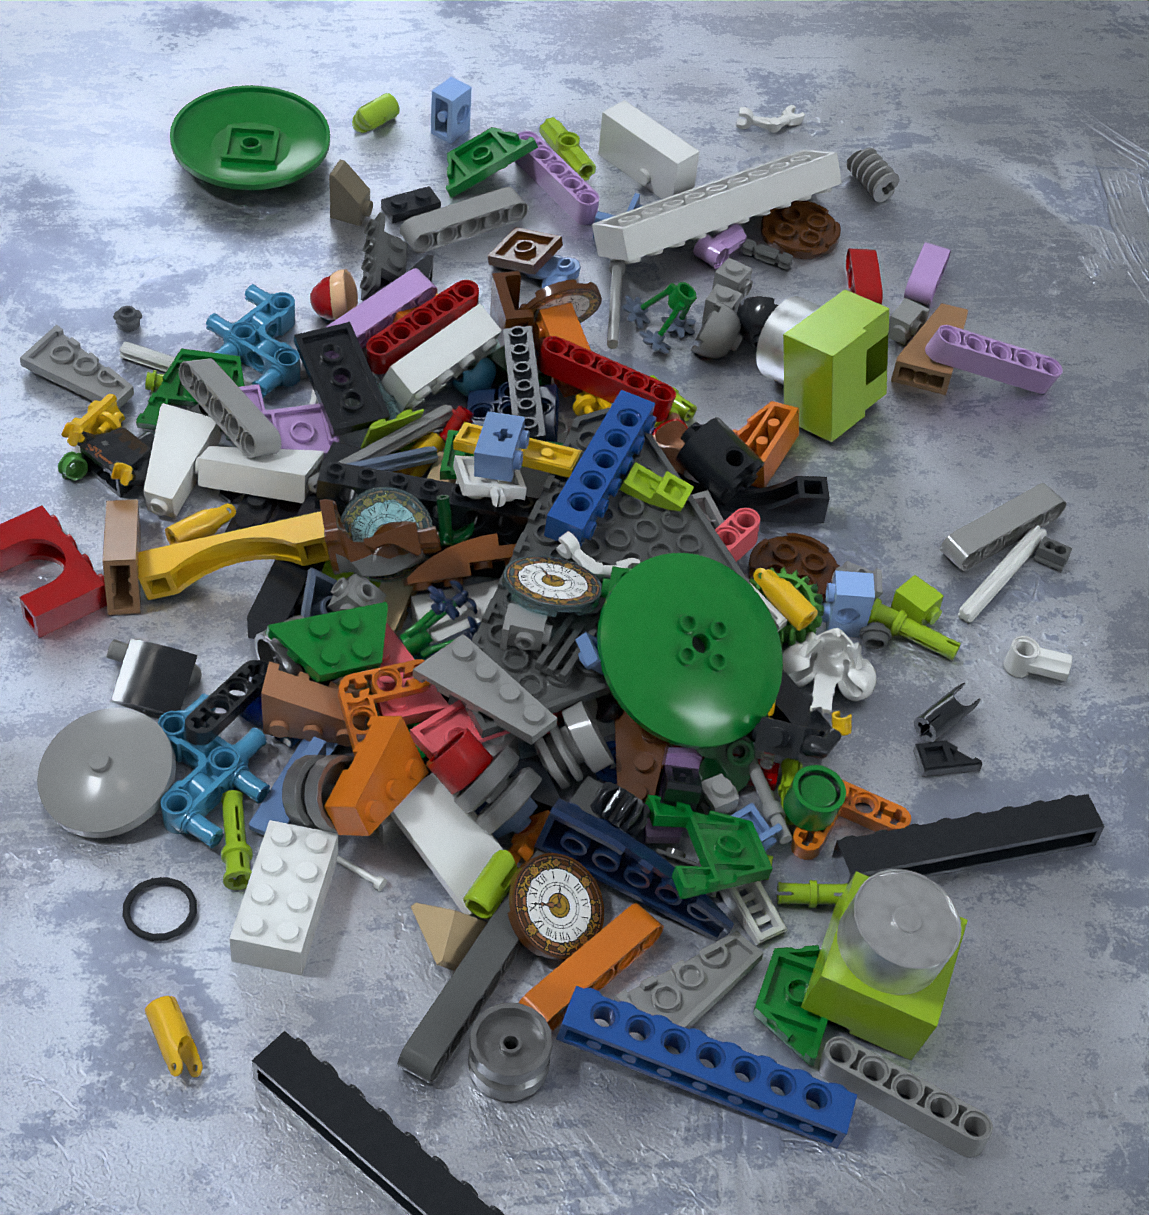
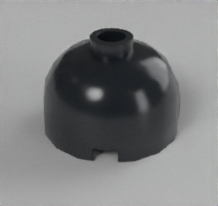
[737,296,778,348]

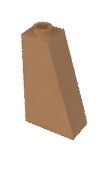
[891,303,968,395]
[102,499,141,615]

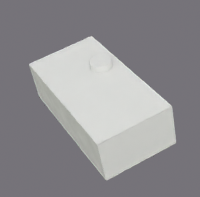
[598,100,700,199]

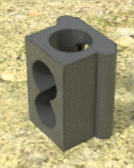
[1033,536,1072,572]

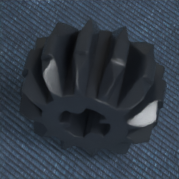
[590,782,651,837]

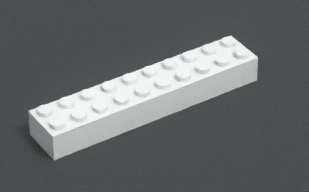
[592,149,842,264]

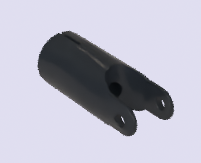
[914,683,981,742]

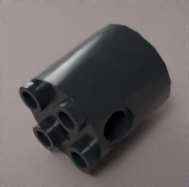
[676,417,764,507]

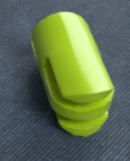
[352,93,400,133]
[463,850,518,919]

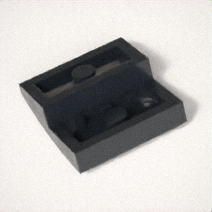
[110,639,198,715]

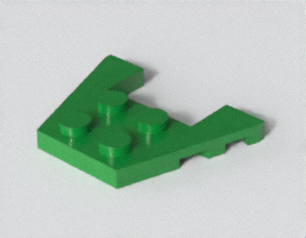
[136,348,245,440]
[645,795,773,899]

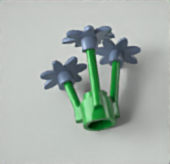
[622,282,697,355]

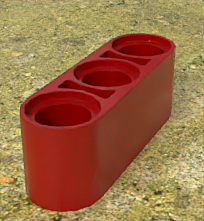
[846,248,883,305]

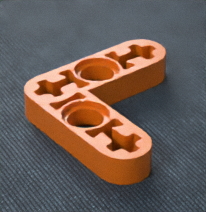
[338,659,432,757]
[790,780,911,860]

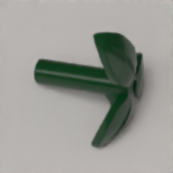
[424,495,475,549]

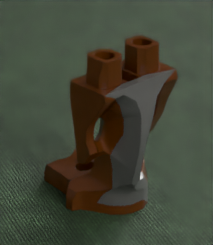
[319,499,442,577]

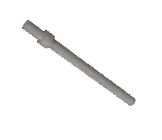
[607,260,626,349]
[737,735,792,844]

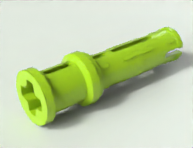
[868,598,961,661]
[221,790,253,890]

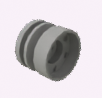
[535,700,614,790]

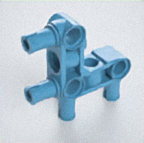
[206,284,301,398]
[158,693,270,848]

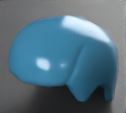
[452,357,496,397]

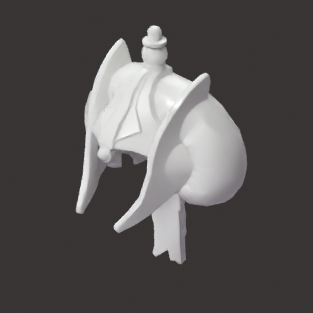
[783,628,877,714]

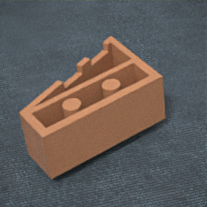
[261,661,369,746]

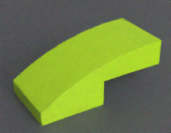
[619,462,694,511]

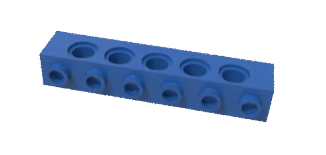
[544,390,657,548]

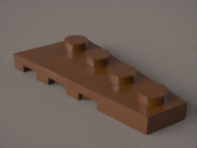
[614,697,670,803]

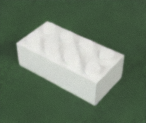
[379,303,502,413]
[229,820,338,976]

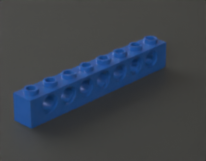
[556,986,858,1149]

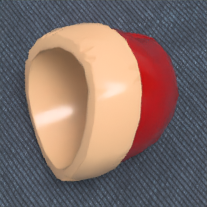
[310,269,358,321]

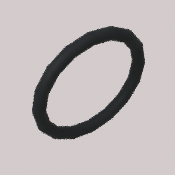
[122,877,197,941]

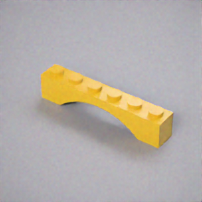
[138,511,330,600]

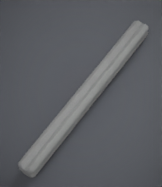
[307,404,453,494]

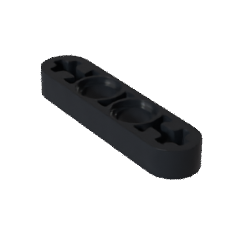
[183,660,268,746]

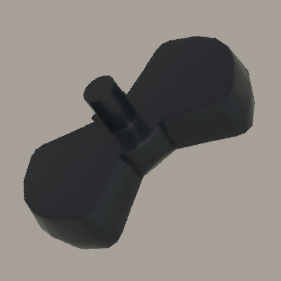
[596,693,621,723]

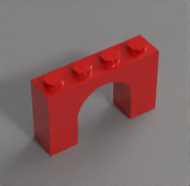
[0,505,107,638]

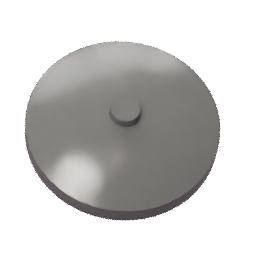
[37,708,176,838]

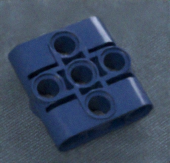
[467,382,559,442]

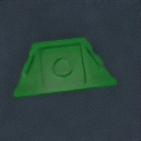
[446,127,538,198]
[265,602,388,682]
[753,945,828,1066]

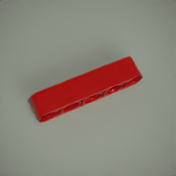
[366,279,479,374]
[536,336,676,422]

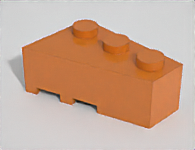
[533,303,591,397]
[732,401,799,488]
[324,716,429,836]

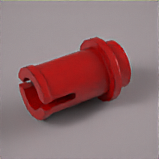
[439,405,474,441]

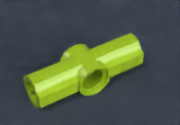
[539,117,596,181]

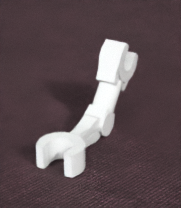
[736,105,805,133]
[556,531,640,581]

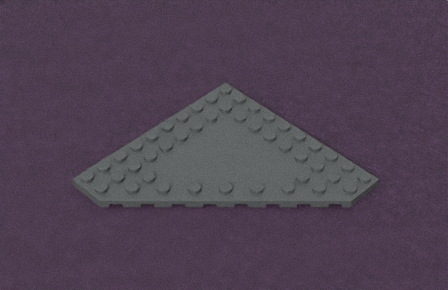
[461,407,779,738]

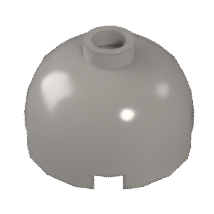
[691,300,743,359]

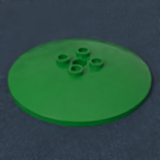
[170,85,330,190]
[597,553,783,749]

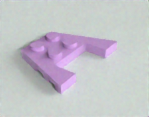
[239,375,348,459]

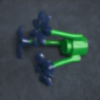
[400,581,478,659]

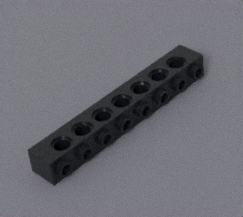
[315,460,539,544]

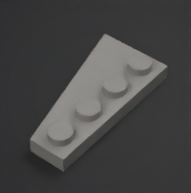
[20,324,134,409]
[412,634,557,745]
[614,931,764,1049]

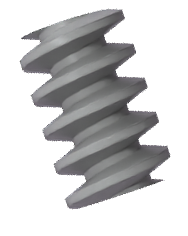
[846,148,900,202]

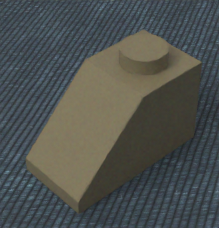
[329,159,373,226]

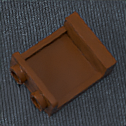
[490,271,534,347]

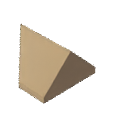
[411,903,488,971]

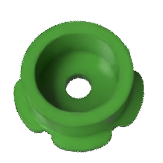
[58,451,88,481]

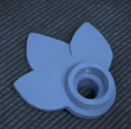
[526,255,581,288]

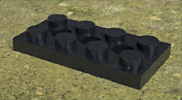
[294,322,390,437]

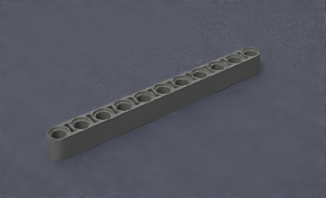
[397,776,604,1084]

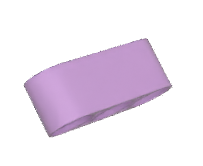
[904,242,951,306]

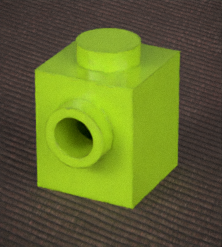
[890,575,944,626]

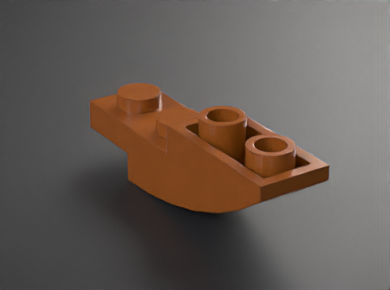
[403,533,516,592]

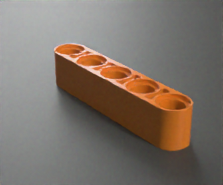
[518,903,664,1032]

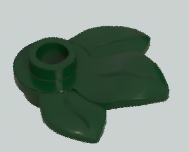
[694,736,756,792]

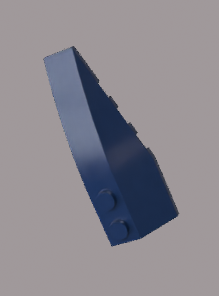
[534,798,735,941]

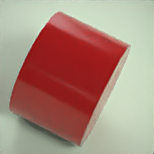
[426,728,493,794]

